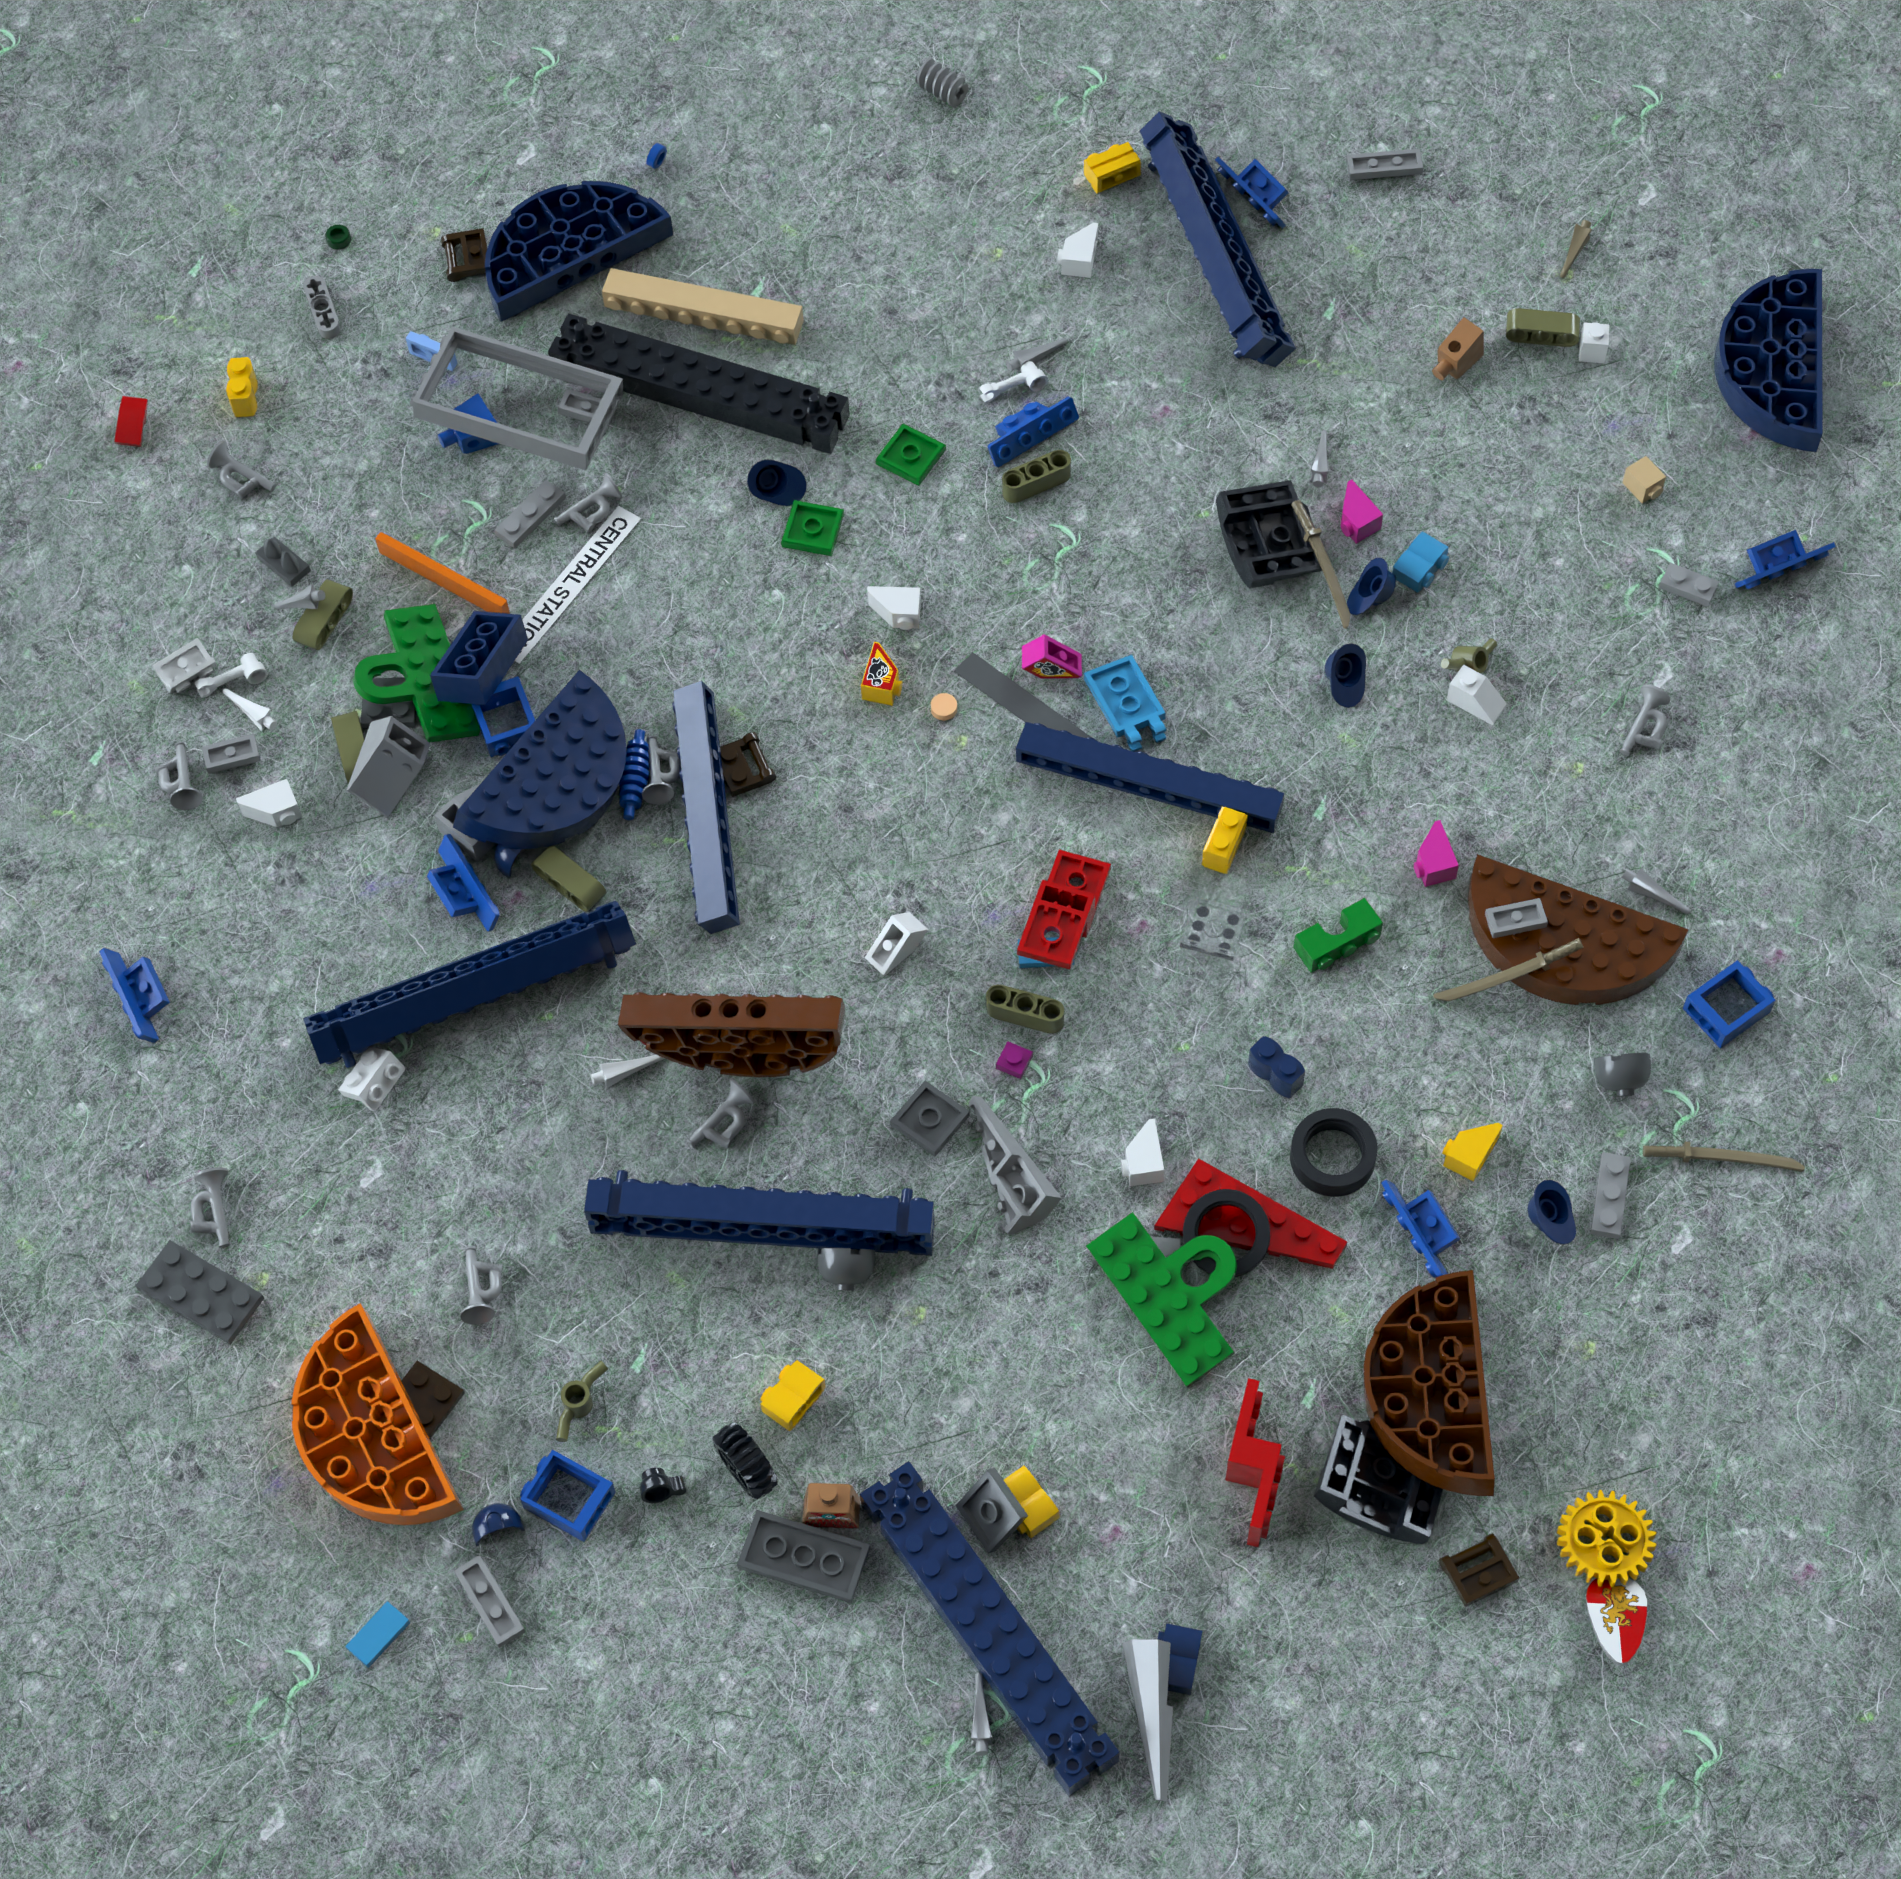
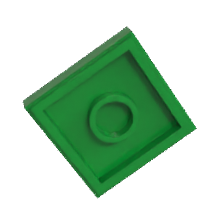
[875,424,946,486]
[781,500,844,556]

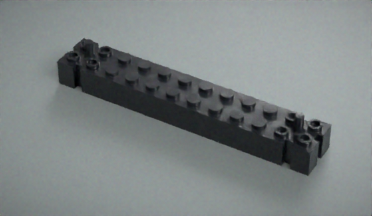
[548,313,850,454]

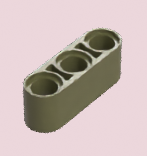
[1505,308,1580,347]
[1002,450,1071,503]
[292,579,353,650]
[331,711,365,784]
[531,845,607,912]
[986,984,1064,1034]

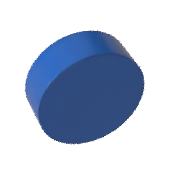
[646,143,667,169]

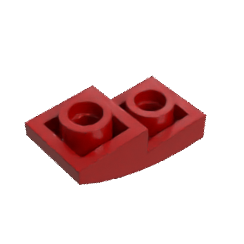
[114,396,148,447]

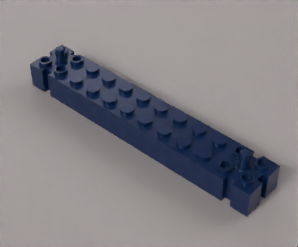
[1140,111,1296,367]
[303,901,636,1068]
[584,1170,935,1256]
[860,1461,1120,1797]

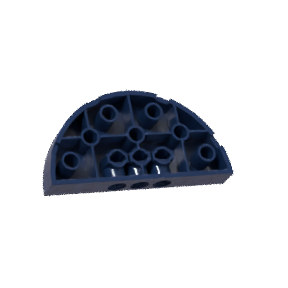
[485,181,673,322]
[1714,269,1823,452]
[453,670,626,849]

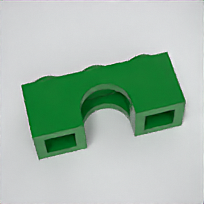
[1293,898,1383,973]

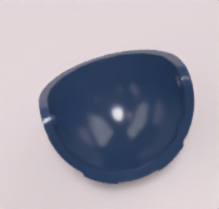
[494,843,523,878]
[472,1503,525,1547]

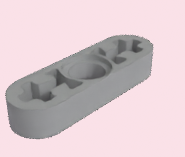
[303,276,341,339]

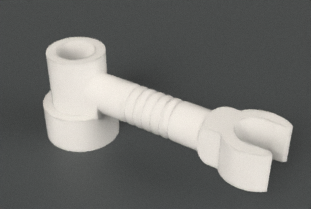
[980,361,1048,403]
[194,653,268,698]

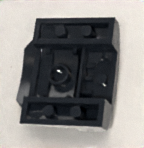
[1216,480,1322,589]
[1314,1414,1443,1544]

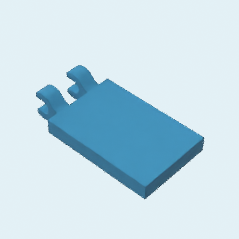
[1084,655,1166,752]

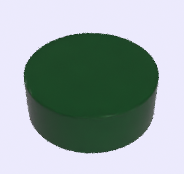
[325,225,351,250]

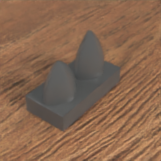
[255,536,311,587]

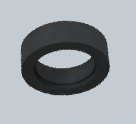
[1290,1108,1378,1197]
[1183,1189,1270,1277]

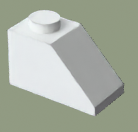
[1057,223,1098,278]
[867,586,921,630]
[1447,665,1507,725]
[236,779,302,827]
[865,912,928,975]
[1121,1119,1164,1186]

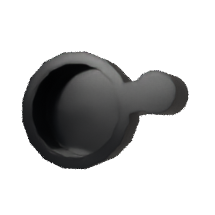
[640,1467,686,1503]

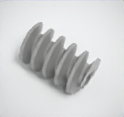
[915,58,969,107]

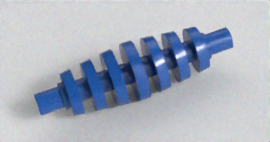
[619,729,649,820]

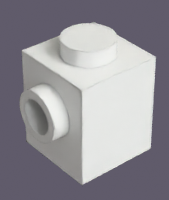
[1579,323,1609,363]

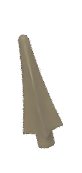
[1560,220,1592,278]

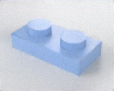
[406,331,457,371]

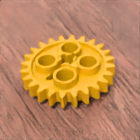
[1557,1490,1656,1588]

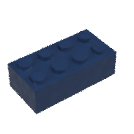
[430,611,528,705]

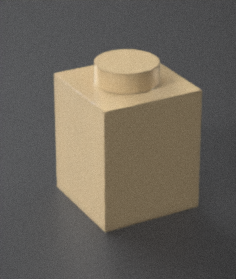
[1622,456,1666,504]

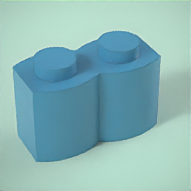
[1392,531,1449,593]

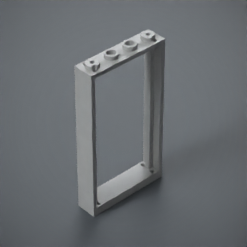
[410,327,623,470]

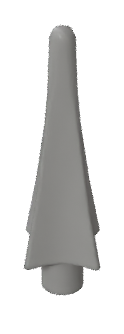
[1006,338,1067,373]
[1309,430,1329,487]
[274,584,325,609]
[1621,868,1691,914]
[971,1672,993,1756]

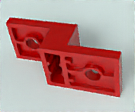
[1017,849,1111,970]
[1225,1378,1285,1547]

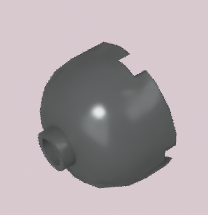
[1594,1053,1651,1097]
[817,1248,875,1291]

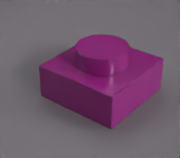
[996,1041,1033,1079]

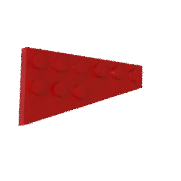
[1154,1158,1348,1269]

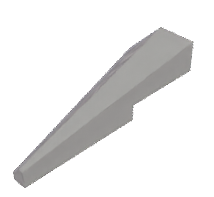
[969,1096,1062,1235]
[1122,1639,1173,1801]

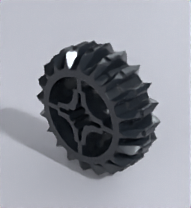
[712,1422,778,1499]

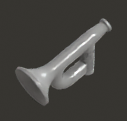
[207,441,276,500]
[554,472,623,533]
[1619,684,1671,756]
[642,735,681,805]
[154,742,203,810]
[686,1079,755,1149]
[191,1167,230,1248]
[460,1246,503,1325]

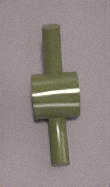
[1441,638,1497,673]
[556,1361,608,1442]

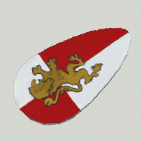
[1585,1578,1647,1666]

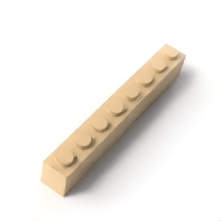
[602,268,804,345]

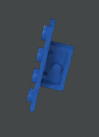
[1215,156,1289,229]
[987,396,1079,467]
[1734,530,1836,590]
[427,834,500,931]
[99,948,170,1043]
[1381,1180,1460,1278]

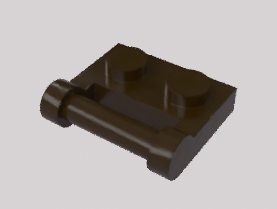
[441,228,487,282]
[720,732,777,797]
[1439,1533,1519,1607]

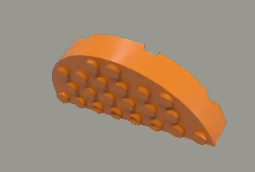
[292,1303,464,1525]

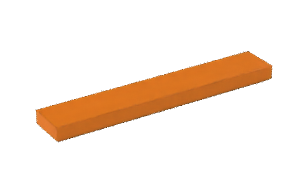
[375,532,510,614]

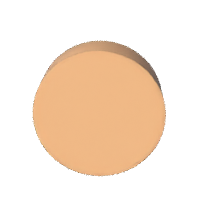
[931,693,957,721]

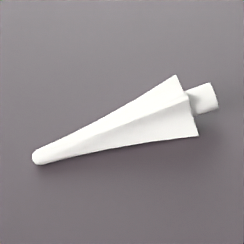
[223,689,277,731]
[591,1055,665,1088]

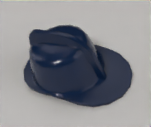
[747,459,807,506]
[1347,558,1396,615]
[1325,643,1366,708]
[1527,1180,1576,1245]

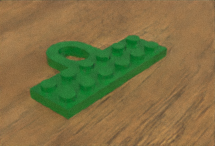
[353,604,480,743]
[1086,1212,1237,1388]

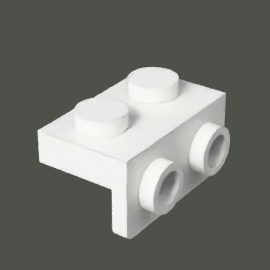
[152,638,216,693]
[338,1046,405,1111]

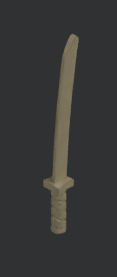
[1291,500,1351,629]
[1433,938,1584,1001]
[1643,1142,1805,1172]

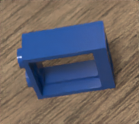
[471,676,535,757]
[1683,960,1775,1049]
[520,1450,616,1542]

